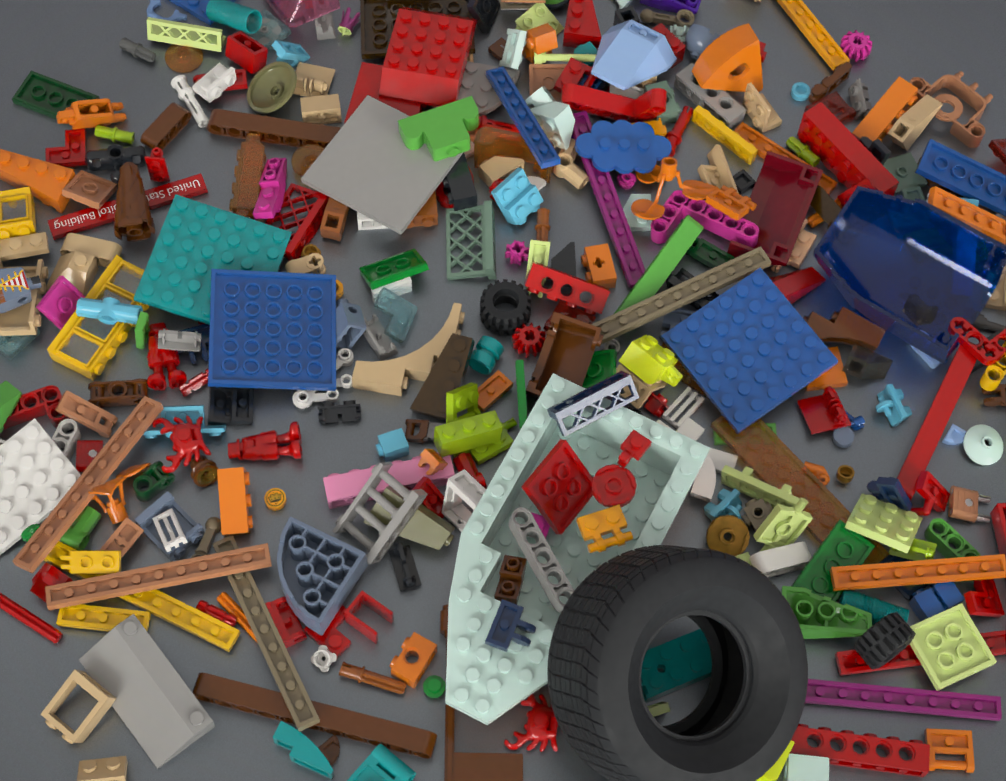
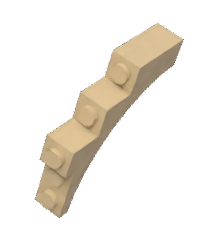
[352,303,465,396]

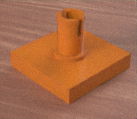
[805,346,848,392]

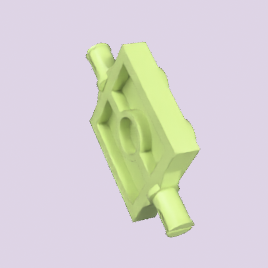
[753,497,813,552]

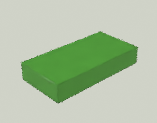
[135,311,150,350]

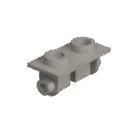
[848,78,872,120]
[158,328,201,352]

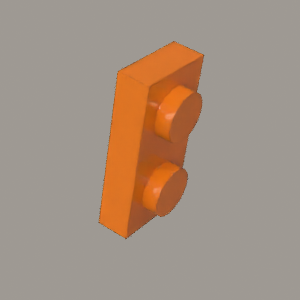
[478,370,513,413]

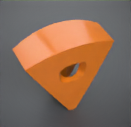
[692,23,763,92]

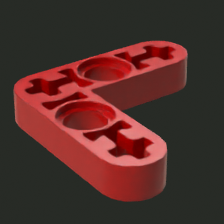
[948,317,1006,366]

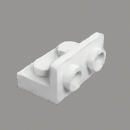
[192,62,237,103]

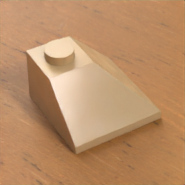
[46,251,99,296]

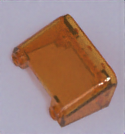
[474,127,556,183]

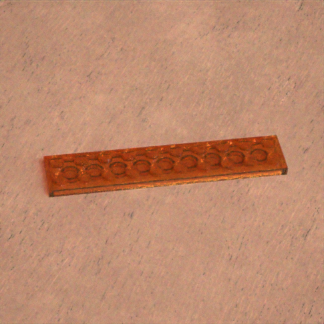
[710,415,889,565]

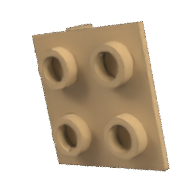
[293,62,336,97]

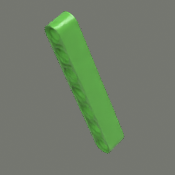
[614,215,704,314]

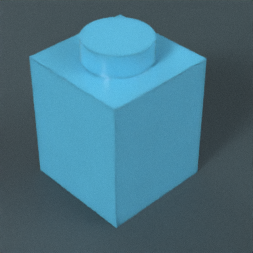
[375,428,409,462]

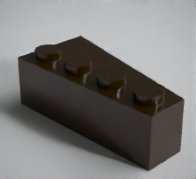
[410,333,475,420]

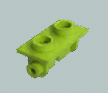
[889,538,937,561]

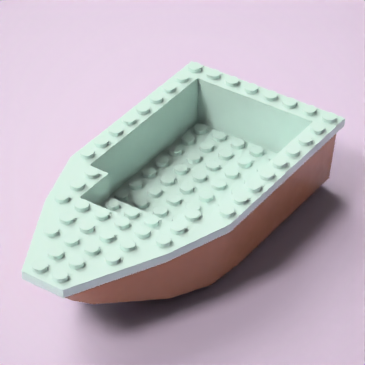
[445,373,710,725]

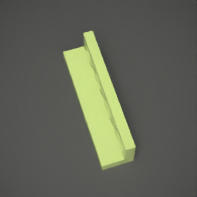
[147,17,226,52]

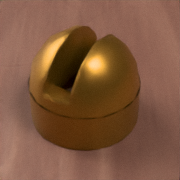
[836,465,855,484]

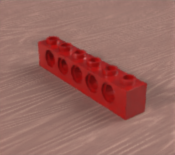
[790,724,930,777]

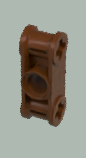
[88,379,150,408]

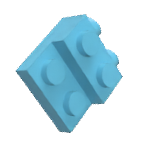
[491,168,544,225]

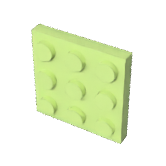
[845,493,923,553]
[910,603,997,691]

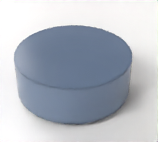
[832,427,854,448]

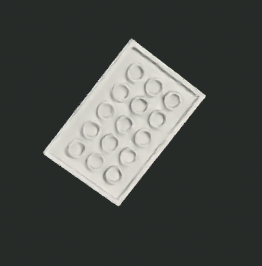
[0,418,81,555]

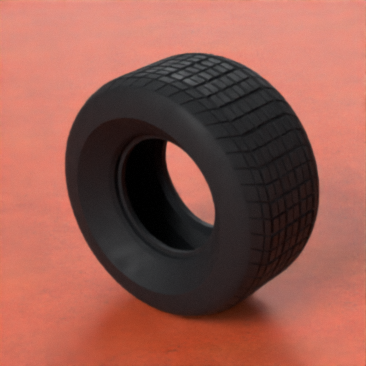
[547,545,808,781]

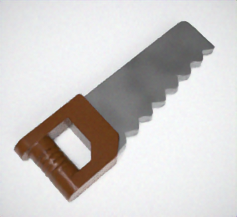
[405,419,446,443]

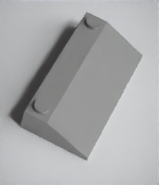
[79,614,215,769]

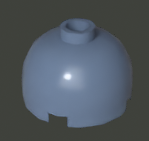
[685,24,720,60]

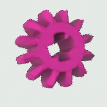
[840,30,872,62]

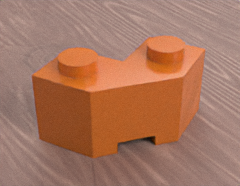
[522,23,558,64]

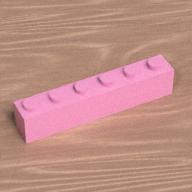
[323,452,455,509]

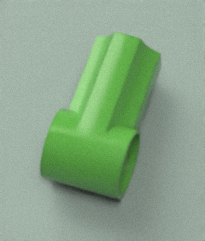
[60,506,102,550]

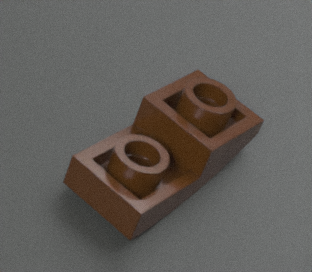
[494,555,527,605]

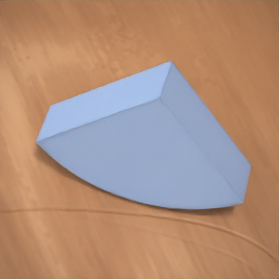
[942,424,967,445]

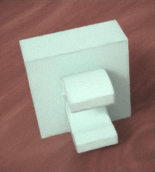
[670,24,689,44]

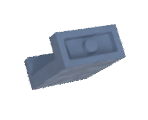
[134,491,205,562]

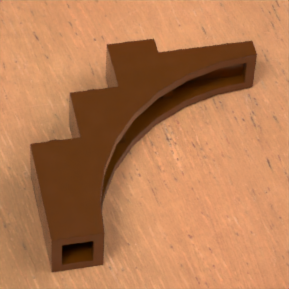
[803,307,886,353]

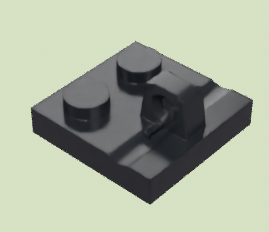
[465,0,500,33]

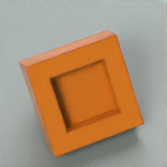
[418,448,448,475]

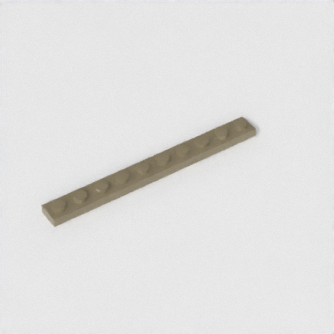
[591,246,771,347]
[212,535,320,732]

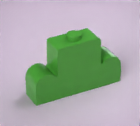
[398,96,479,161]

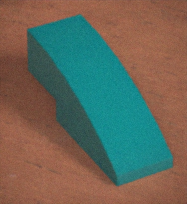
[273,721,334,780]

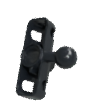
[86,144,146,185]

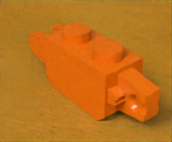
[56,98,127,129]

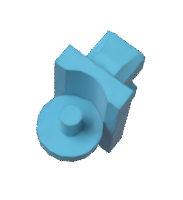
[875,384,912,427]
[704,488,743,521]

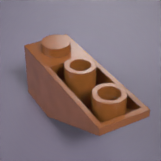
[320,198,349,241]

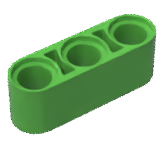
[924,518,981,558]

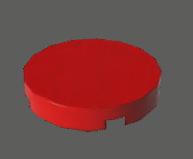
[591,464,637,508]

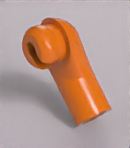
[802,461,830,486]

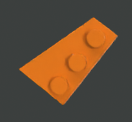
[217,467,253,536]

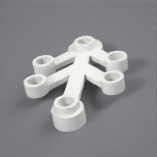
[292,348,354,409]

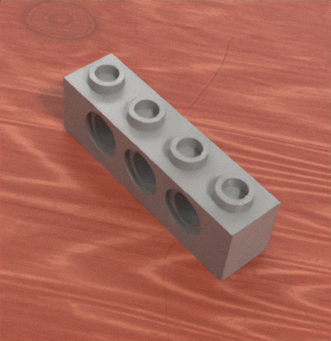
[674,63,746,130]

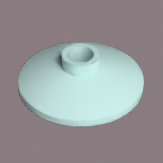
[963,424,1003,465]

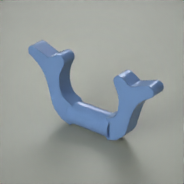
[146,0,187,22]

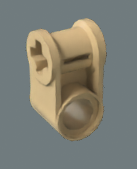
[285,253,326,274]

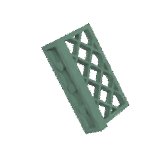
[446,200,497,280]

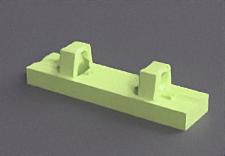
[721,465,800,507]

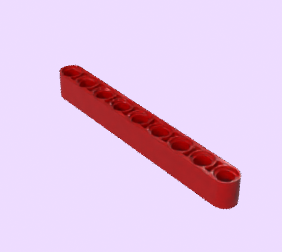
[897,341,982,501]

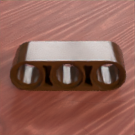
[140,102,192,150]

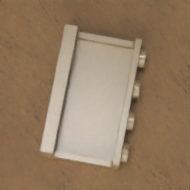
[0,259,49,336]

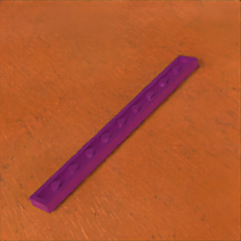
[572,111,645,288]
[805,679,1002,721]

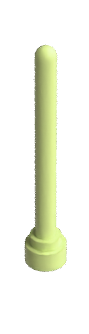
[534,52,596,64]

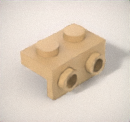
[77,756,128,781]

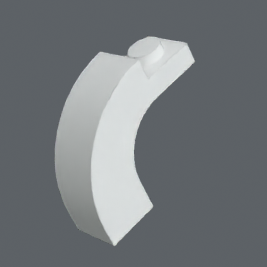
[690,454,716,502]

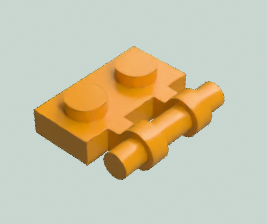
[576,505,633,553]

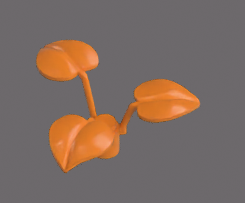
[631,157,718,220]
[88,463,152,524]

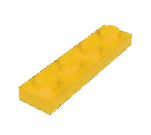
[692,105,758,165]
[56,604,151,632]

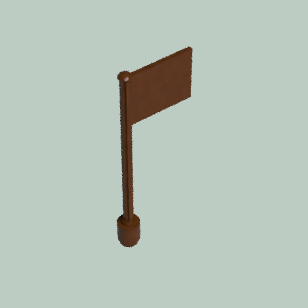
[440,604,523,781]

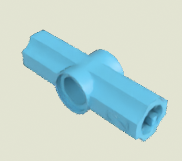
[76,297,143,325]

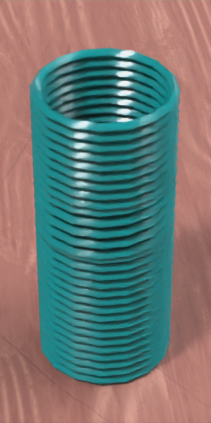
[206,0,262,34]
[839,590,909,626]

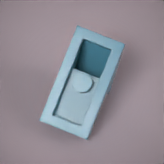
[272,40,310,68]

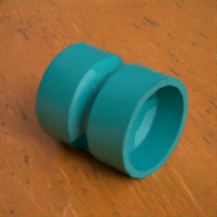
[469,336,504,375]

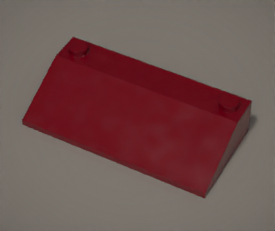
[727,151,823,266]

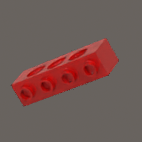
[524,261,610,315]

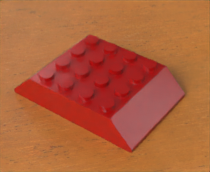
[379,7,477,107]

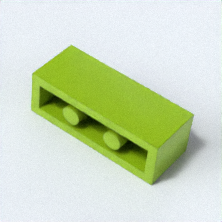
[433,410,503,457]

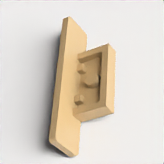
[697,144,739,193]

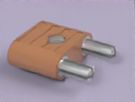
[947,485,991,523]

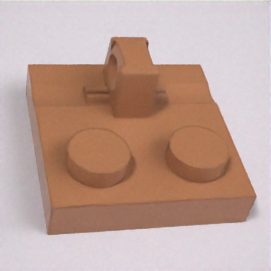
[529,64,567,102]
[62,170,117,210]

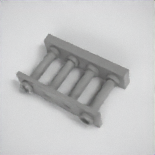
[333,461,428,564]

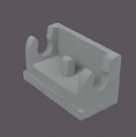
[312,0,336,40]
[363,314,398,361]

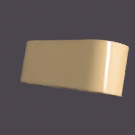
[60,233,123,267]

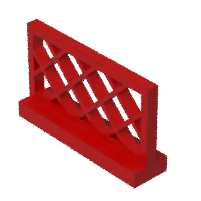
[265,183,330,261]

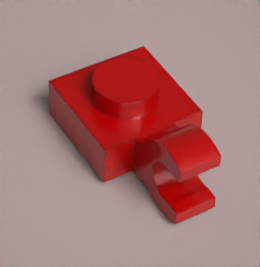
[617,430,652,468]

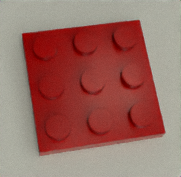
[521,439,593,535]

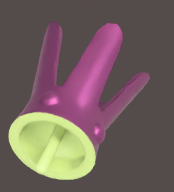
[338,7,360,36]

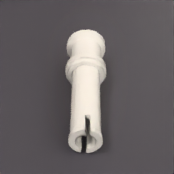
[171,75,209,128]

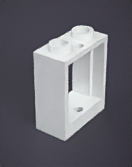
[442,469,486,532]

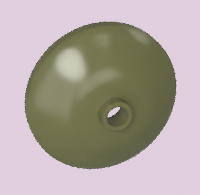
[247,61,297,114]

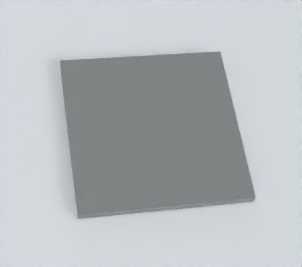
[301,95,464,235]

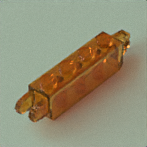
[229,133,267,220]

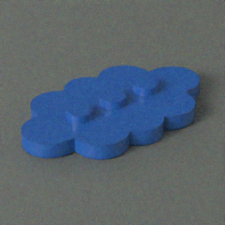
[575,120,672,174]

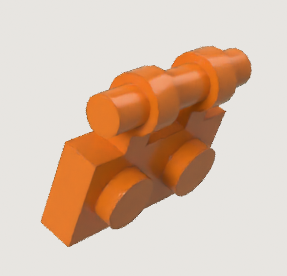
[705,185,757,221]

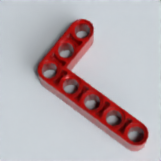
[561,83,667,123]

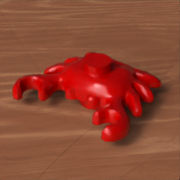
[152,416,211,473]
[504,694,558,752]

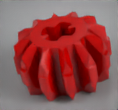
[512,322,546,358]

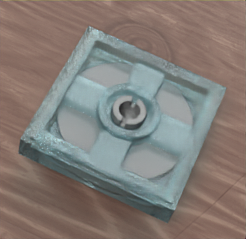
[238,9,291,52]

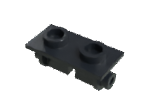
[318,400,361,424]
[388,543,422,591]

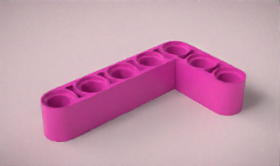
[651,190,759,248]

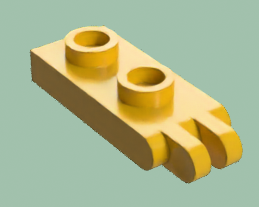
[60,550,121,574]

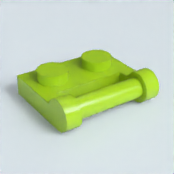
[446,382,481,423]

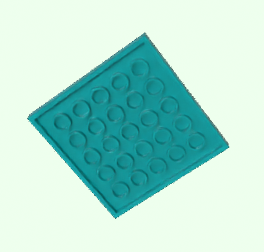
[134,194,292,325]

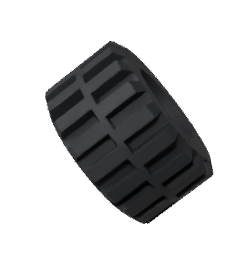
[480,279,531,336]
[854,612,916,669]

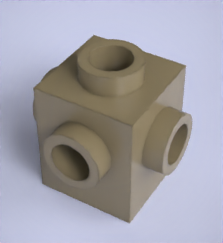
[742,498,773,532]

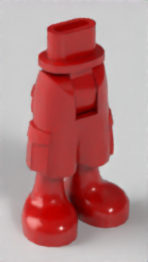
[147,322,187,391]
[228,421,303,461]

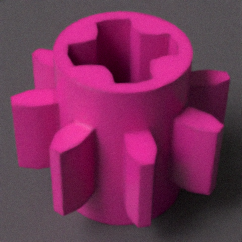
[505,240,529,266]

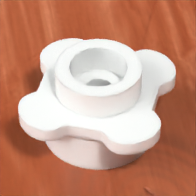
[311,645,337,672]

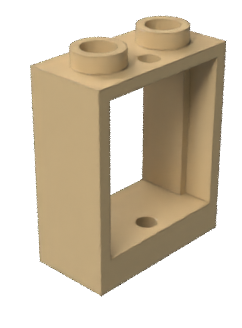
[41,669,117,744]

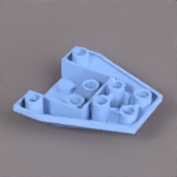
[591,19,677,90]

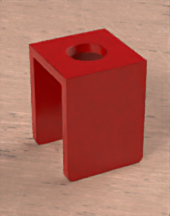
[344,590,394,643]

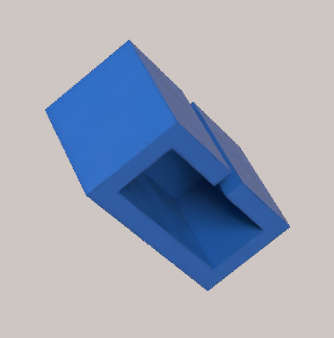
[909,582,965,622]

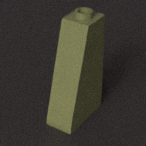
[364,485,455,550]

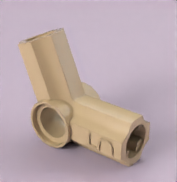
[553,138,590,190]

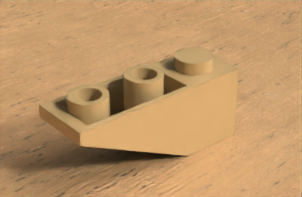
[887,94,943,151]

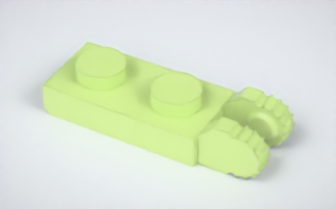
[526,240,551,298]

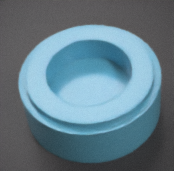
[791,82,811,101]

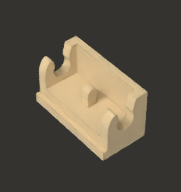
[300,94,342,125]

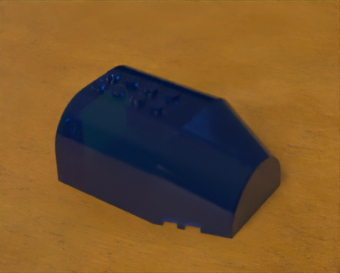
[813,186,1006,365]

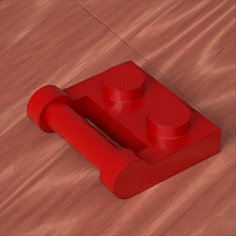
[553,57,598,93]

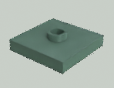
[883,152,928,197]

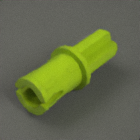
[95,125,135,145]
[786,136,821,167]

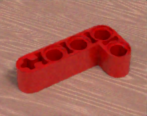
[3,385,70,430]

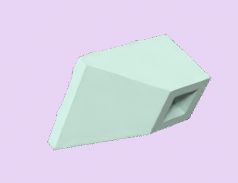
[530,101,575,150]

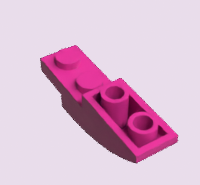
[253,157,287,220]

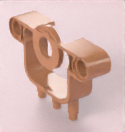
[909,71,993,148]

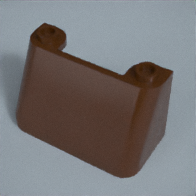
[526,312,604,399]

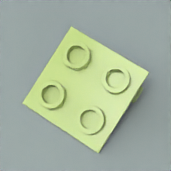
[515,3,564,35]

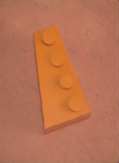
[852,76,918,142]
[0,149,76,214]

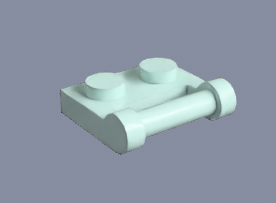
[499,28,527,70]

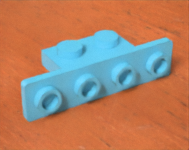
[143,405,226,439]

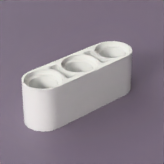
[749,541,812,577]

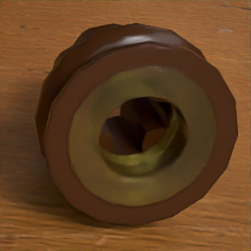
[190,455,219,487]

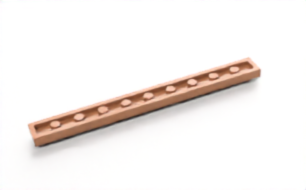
[12,396,164,574]
[45,543,272,610]

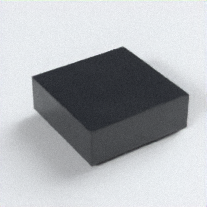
[733,169,756,195]

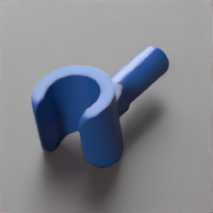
[846,411,865,430]

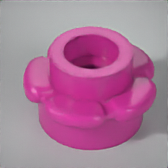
[617,173,636,189]

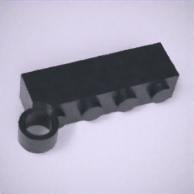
[442,153,477,211]

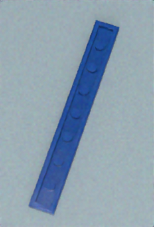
[486,66,560,169]

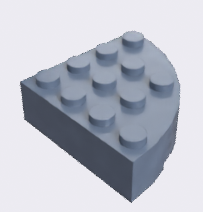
[277,516,368,636]

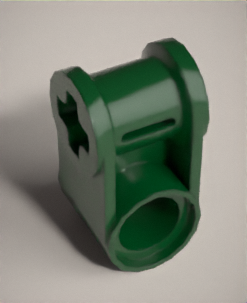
[133,461,175,502]

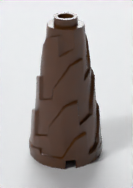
[114,162,155,242]

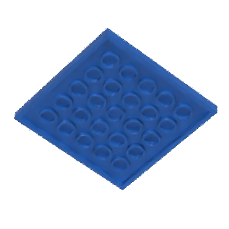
[661,267,838,434]
[208,269,336,391]

